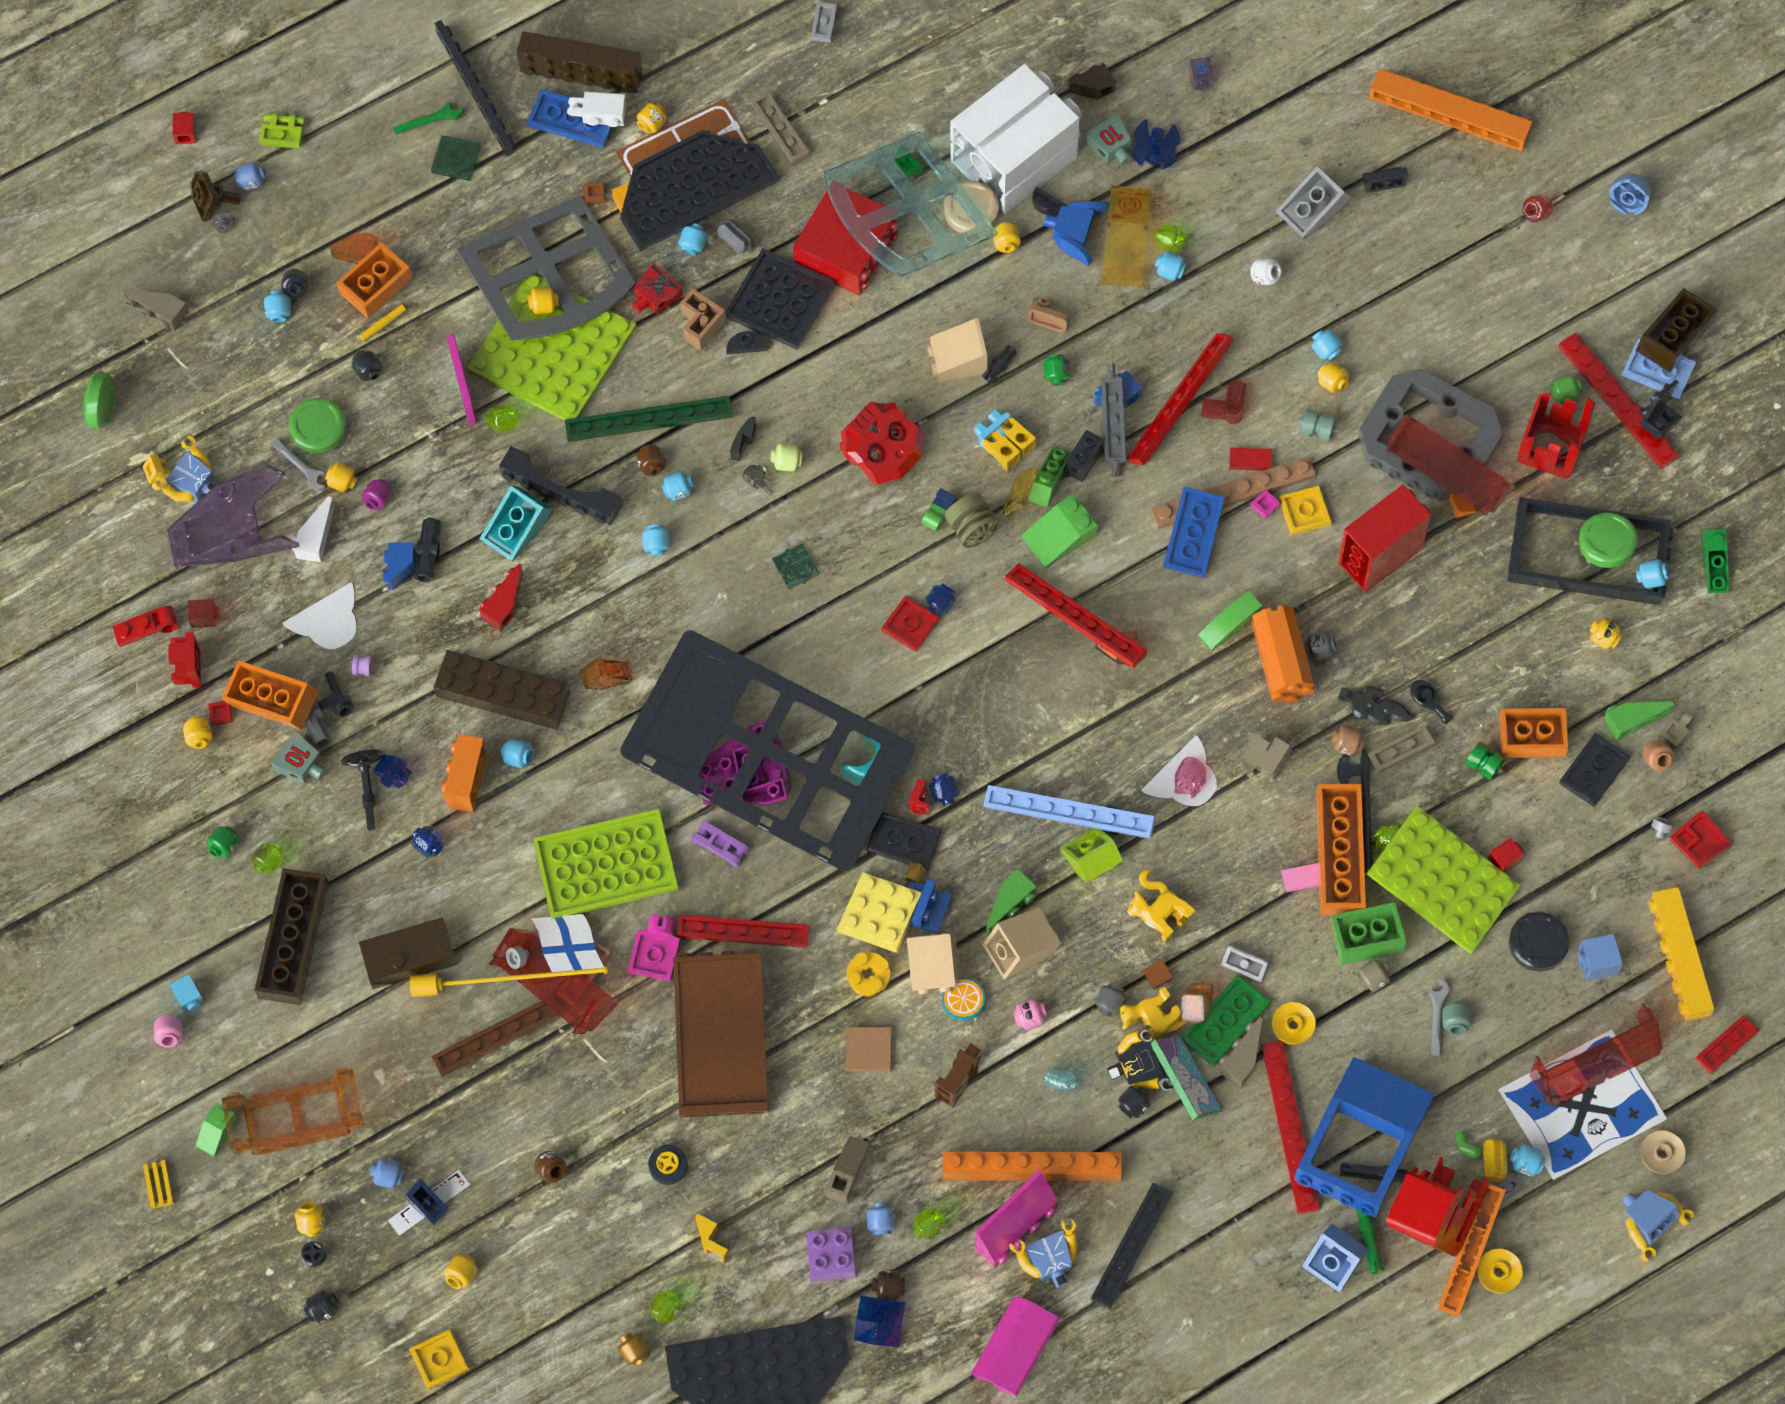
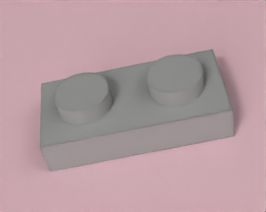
[811,2,837,43]

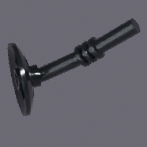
[341,749,384,831]

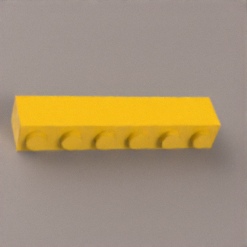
[1648,887,1714,1021]

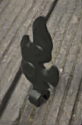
[1338,686,1415,726]

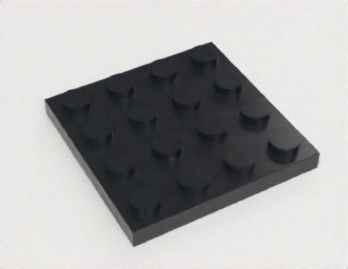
[725,248,836,350]

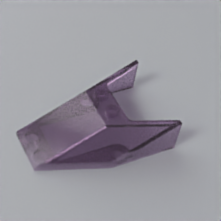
[167,463,300,567]

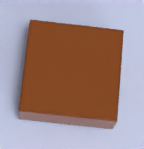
[584,182,606,205]
[1143,959,1173,990]

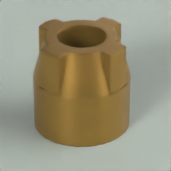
[904,862,926,884]

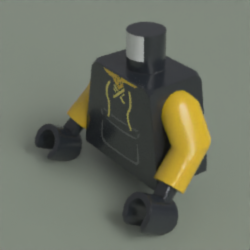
[1107,1025,1174,1091]

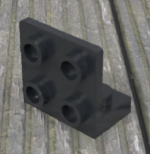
[1640,379,1682,440]

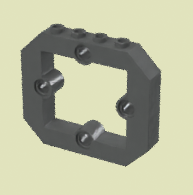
[1358,369,1503,501]

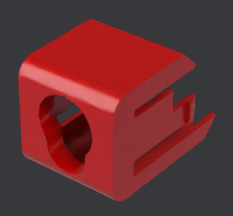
[1517,393,1596,478]
[1386,1156,1489,1257]

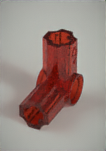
[1201,380,1247,424]

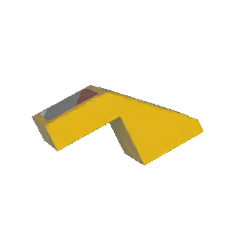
[695,1213,729,1263]

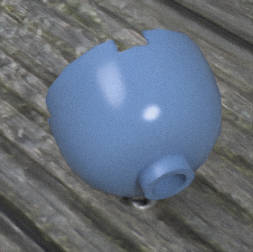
[1609,173,1651,215]

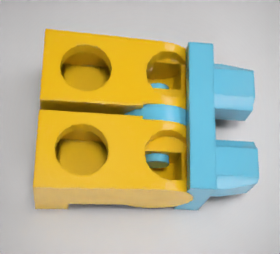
[974,409,1036,472]

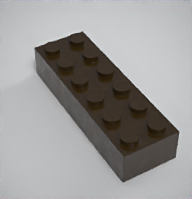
[517,31,643,93]
[433,650,570,730]
[254,868,329,1005]

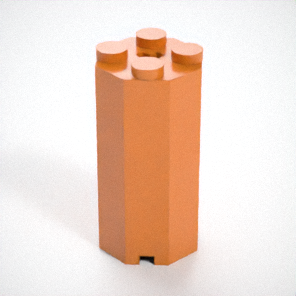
[1251,605,1315,704]

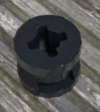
[301,1241,326,1267]

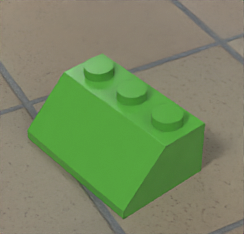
[1331,902,1406,965]

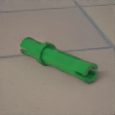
[1356,1209,1384,1275]

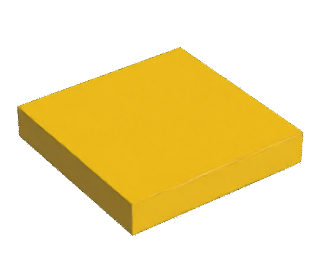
[1279,485,1332,536]
[409,1329,469,1390]

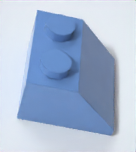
[1302,1224,1369,1292]

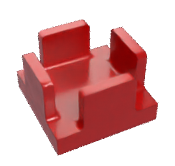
[168,632,201,688]

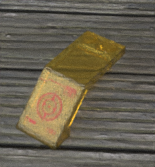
[1101,185,1152,288]

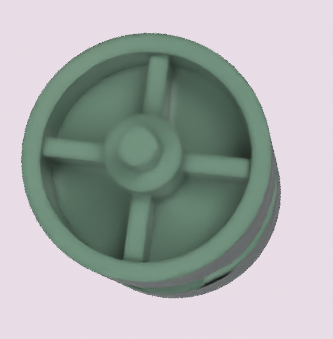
[1297,408,1339,442]

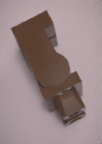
[934,1043,981,1108]

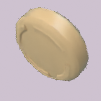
[944,181,999,235]

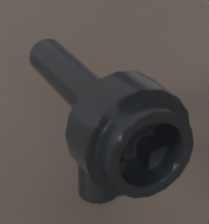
[318,671,354,717]

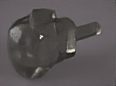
[742,464,774,496]

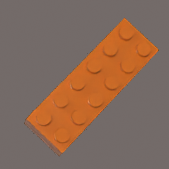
[1316,784,1366,915]

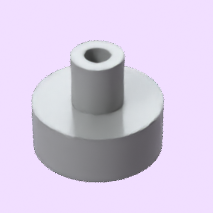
[1652,817,1675,839]
[506,946,529,969]

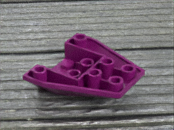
[699,720,791,805]

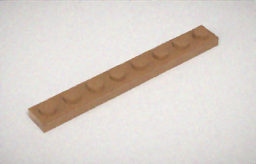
[1151,456,1316,529]

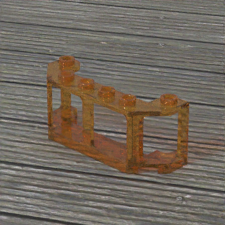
[221,1068,365,1156]

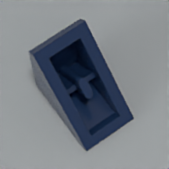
[405,1179,449,1225]

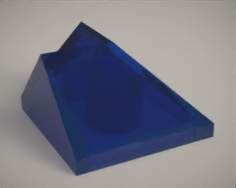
[854,1295,906,1347]

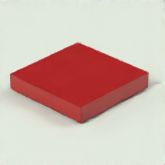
[881,596,940,652]

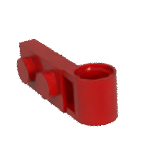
[112,605,179,647]

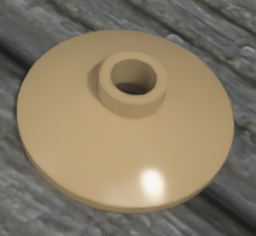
[1640,1131,1686,1174]

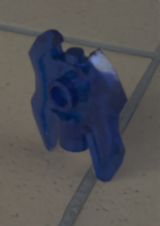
[1131,119,1181,170]

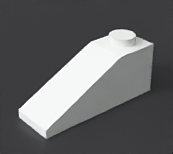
[292,496,335,562]

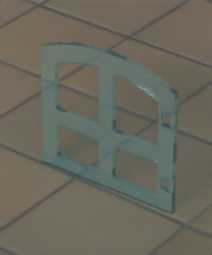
[824,132,997,278]

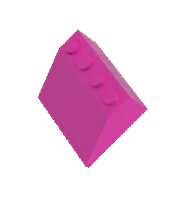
[975,1170,1057,1267]

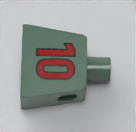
[1085,114,1132,165]
[271,731,326,783]

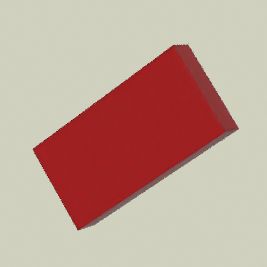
[1229,447,1272,471]

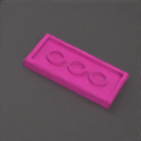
[446,334,476,426]

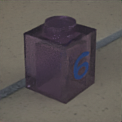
[1189,57,1214,91]

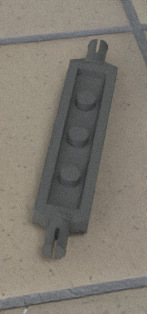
[1101,363,1126,477]

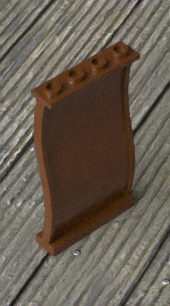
[673,950,769,1118]

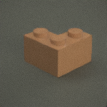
[680,288,726,351]

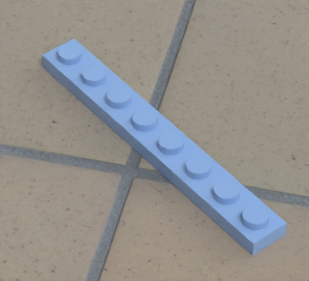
[983,785,1156,839]

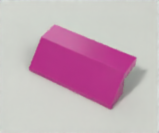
[971,1296,1060,1397]

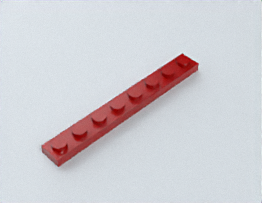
[1558,332,1679,470]
[1126,333,1234,465]
[1005,563,1147,669]
[1261,1041,1320,1215]

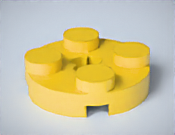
[847,952,890,996]

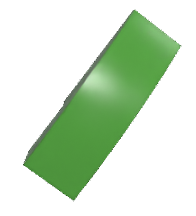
[1198,590,1263,651]

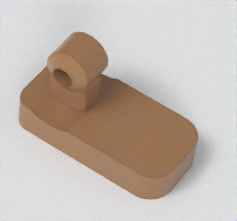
[1027,298,1070,333]

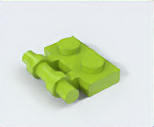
[259,113,305,149]

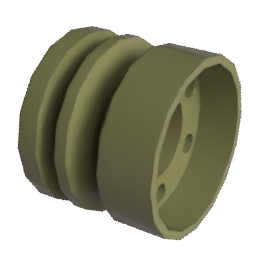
[945,493,1000,548]

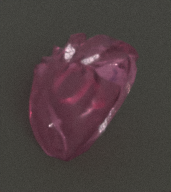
[1173,757,1206,799]

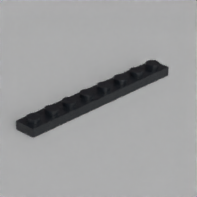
[434,20,515,157]

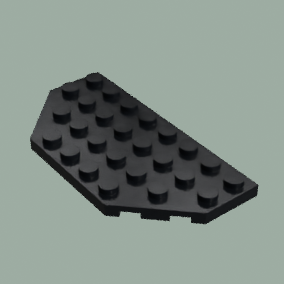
[620,130,780,252]
[665,1316,850,1404]

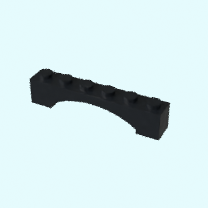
[499,446,623,526]

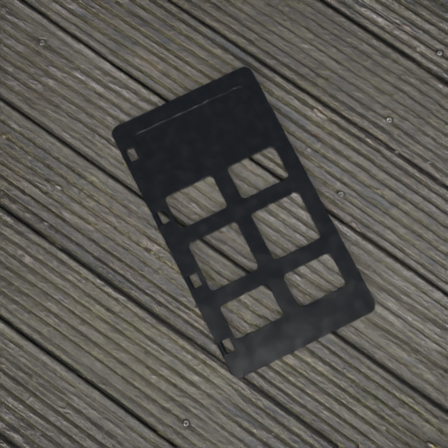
[620,630,915,872]

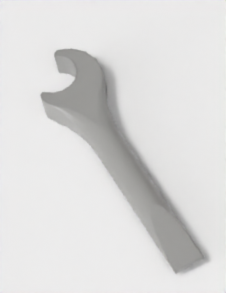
[271,439,326,491]
[1428,979,1449,1056]

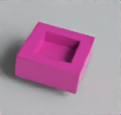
[1250,490,1281,520]

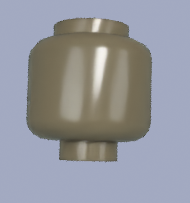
[1357,959,1391,992]

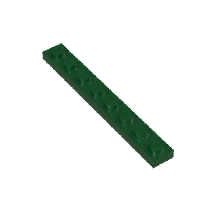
[565,396,732,442]

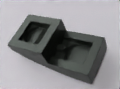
[730,416,757,461]

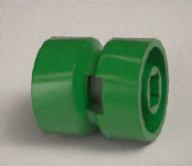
[1465,742,1506,781]

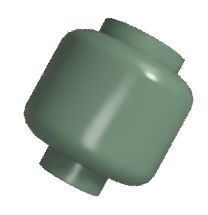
[1442,1001,1471,1035]

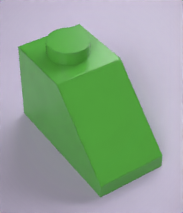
[195,1102,238,1157]

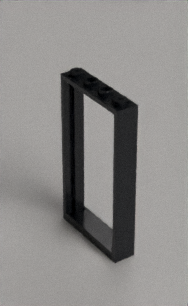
[1507,497,1674,605]

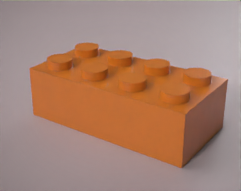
[222,660,319,730]

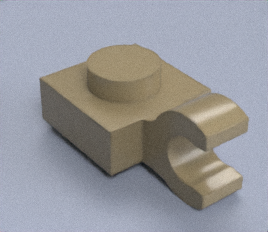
[1659,711,1694,749]

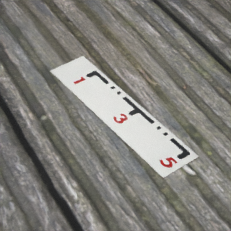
[388,1170,470,1236]

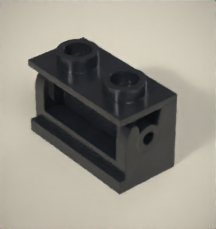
[1064,430,1104,482]

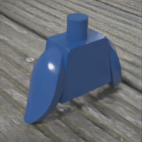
[1043,201,1109,267]

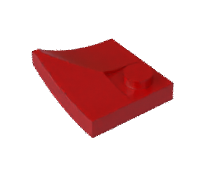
[1669,810,1731,870]

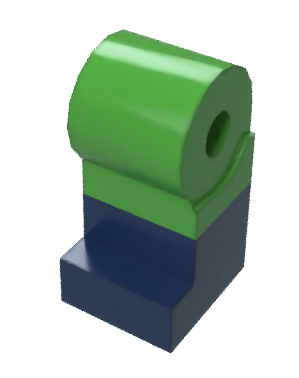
[922,488,957,532]

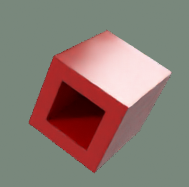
[172,111,196,144]
[1488,838,1524,873]

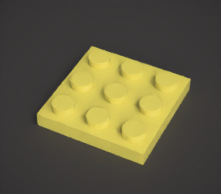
[837,873,922,953]

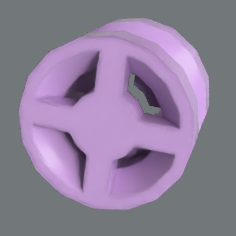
[352,655,373,677]

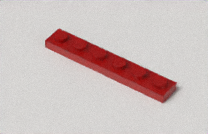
[677,915,809,948]

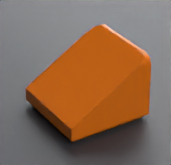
[1449,493,1476,518]

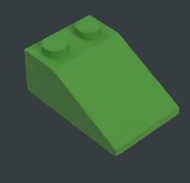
[1021,494,1098,568]

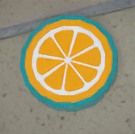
[942,977,985,1021]

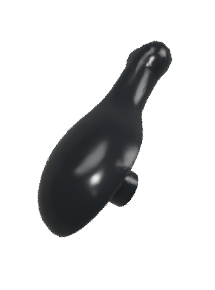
[1410,680,1452,724]

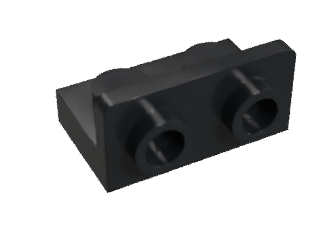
[1362,167,1408,193]

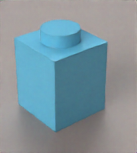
[169,974,204,1013]

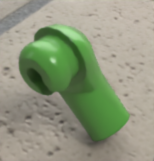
[1455,1131,1482,1160]

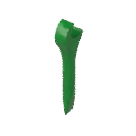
[393,102,464,135]

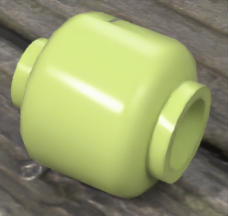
[770,443,802,472]

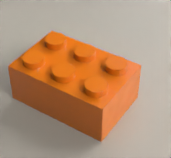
[337,242,412,318]
[1498,708,1568,758]
[442,734,488,813]

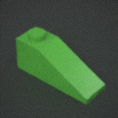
[1604,701,1675,741]

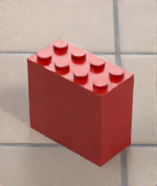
[793,182,900,296]
[1338,484,1431,593]

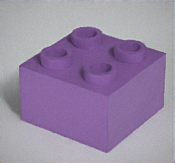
[806,1228,856,1282]

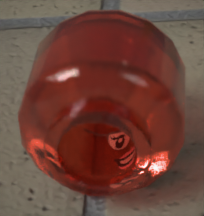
[1522,194,1553,222]

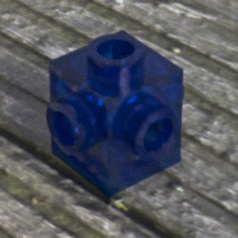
[372,754,412,789]

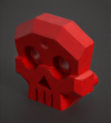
[839,401,925,486]

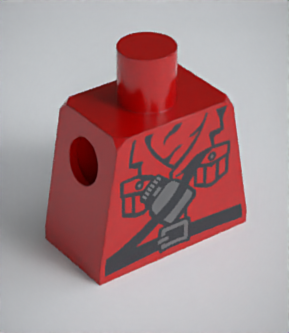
[632,263,683,313]

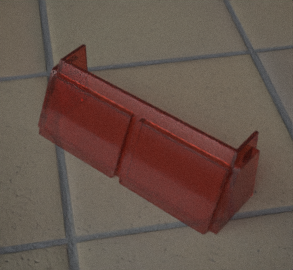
[1387,415,1515,516]
[489,928,618,1035]
[1529,1003,1662,1107]

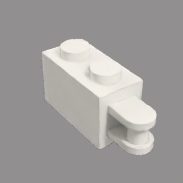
[567,92,626,127]

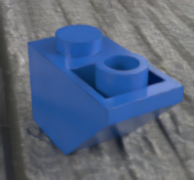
[1094,371,1142,409]
[383,542,416,590]

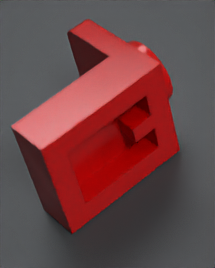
[908,778,930,815]

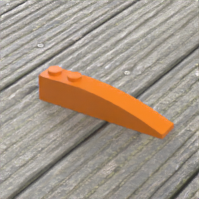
[1437,1184,1506,1317]

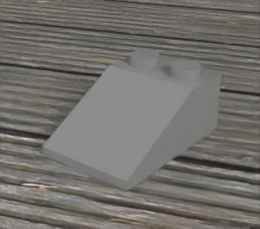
[1275,166,1352,238]

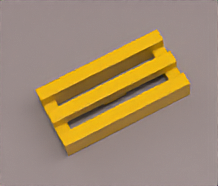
[143,1160,174,1209]

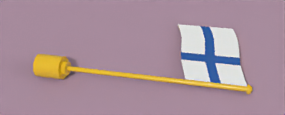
[410,914,609,997]

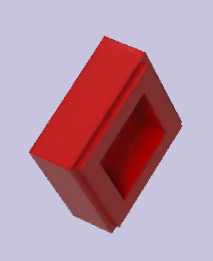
[208,701,233,726]

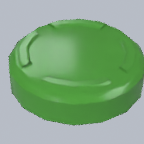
[83,372,115,429]
[289,398,347,453]
[1578,512,1638,568]

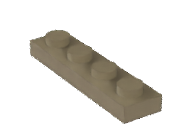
[751,92,810,165]

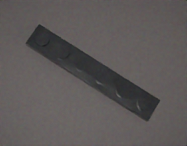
[1091,1183,1173,1310]

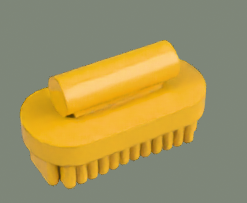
[1482,1139,1508,1183]

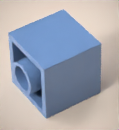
[1578,934,1623,981]

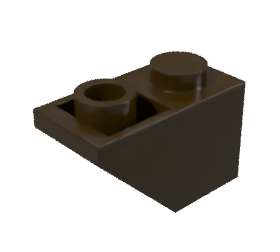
[1068,63,1116,100]

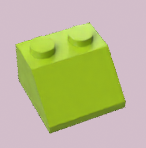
[1060,828,1123,883]

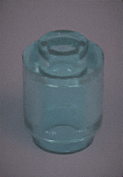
[1043,1067,1078,1095]

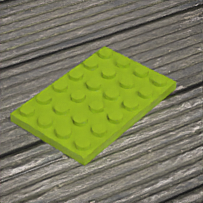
[1366,806,1520,954]
[533,809,678,919]

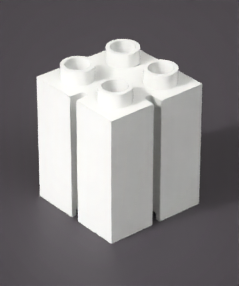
[950,64,1082,215]

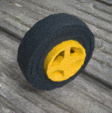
[648,1145,688,1185]

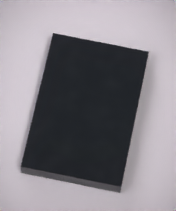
[1558,733,1631,807]
[866,812,942,871]

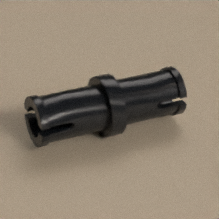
[982,345,1017,383]

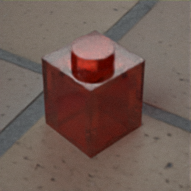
[188,599,220,628]

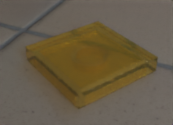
[1002,467,1038,517]

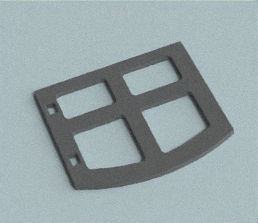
[457,195,636,340]

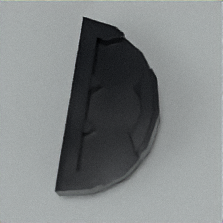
[1032,187,1067,216]
[726,331,768,354]

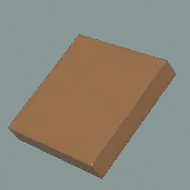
[846,1027,891,1072]

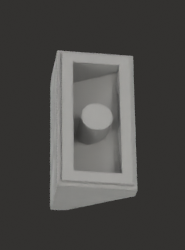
[1221,943,1271,982]

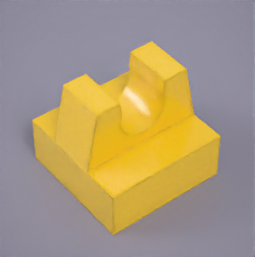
[143,454,171,484]

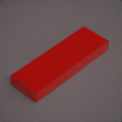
[1695,1015,1759,1074]

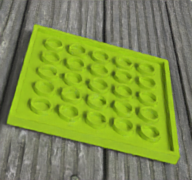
[467,274,637,421]

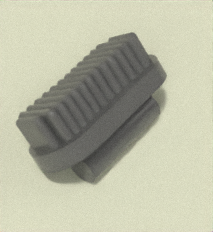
[717,220,753,254]

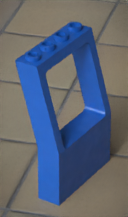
[1294,1057,1434,1218]

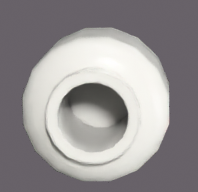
[1251,258,1282,285]

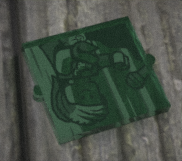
[772,543,819,590]

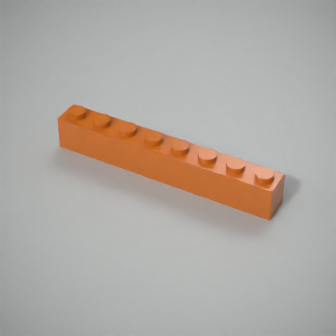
[1369,69,1532,151]
[943,1152,1122,1181]

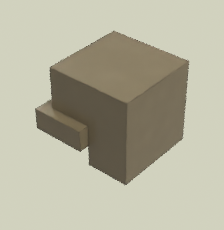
[1242,732,1292,780]

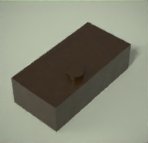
[1635,288,1718,373]
[359,917,457,989]

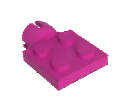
[628,914,681,982]

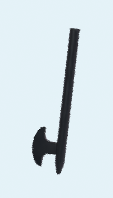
[1337,749,1373,873]

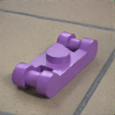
[691,821,750,867]

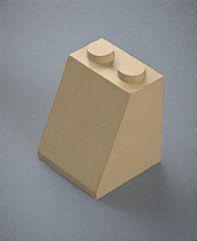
[927,318,987,383]
[982,907,1061,980]
[907,932,958,994]

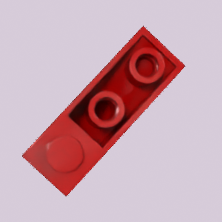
[479,563,523,632]

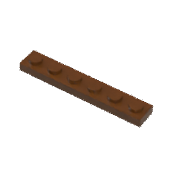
[432,997,560,1077]

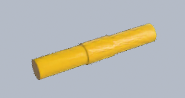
[359,304,406,342]

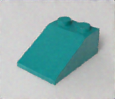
[480,486,553,561]

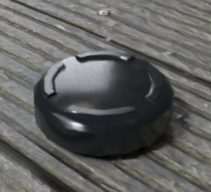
[1508,911,1570,972]

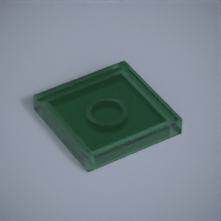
[431,135,481,181]

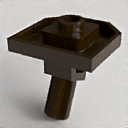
[191,170,241,222]

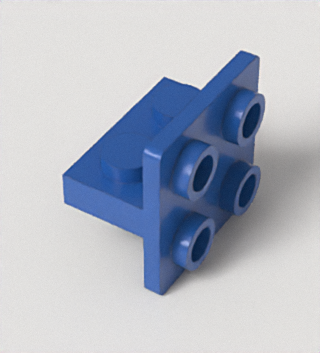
[908,879,951,934]

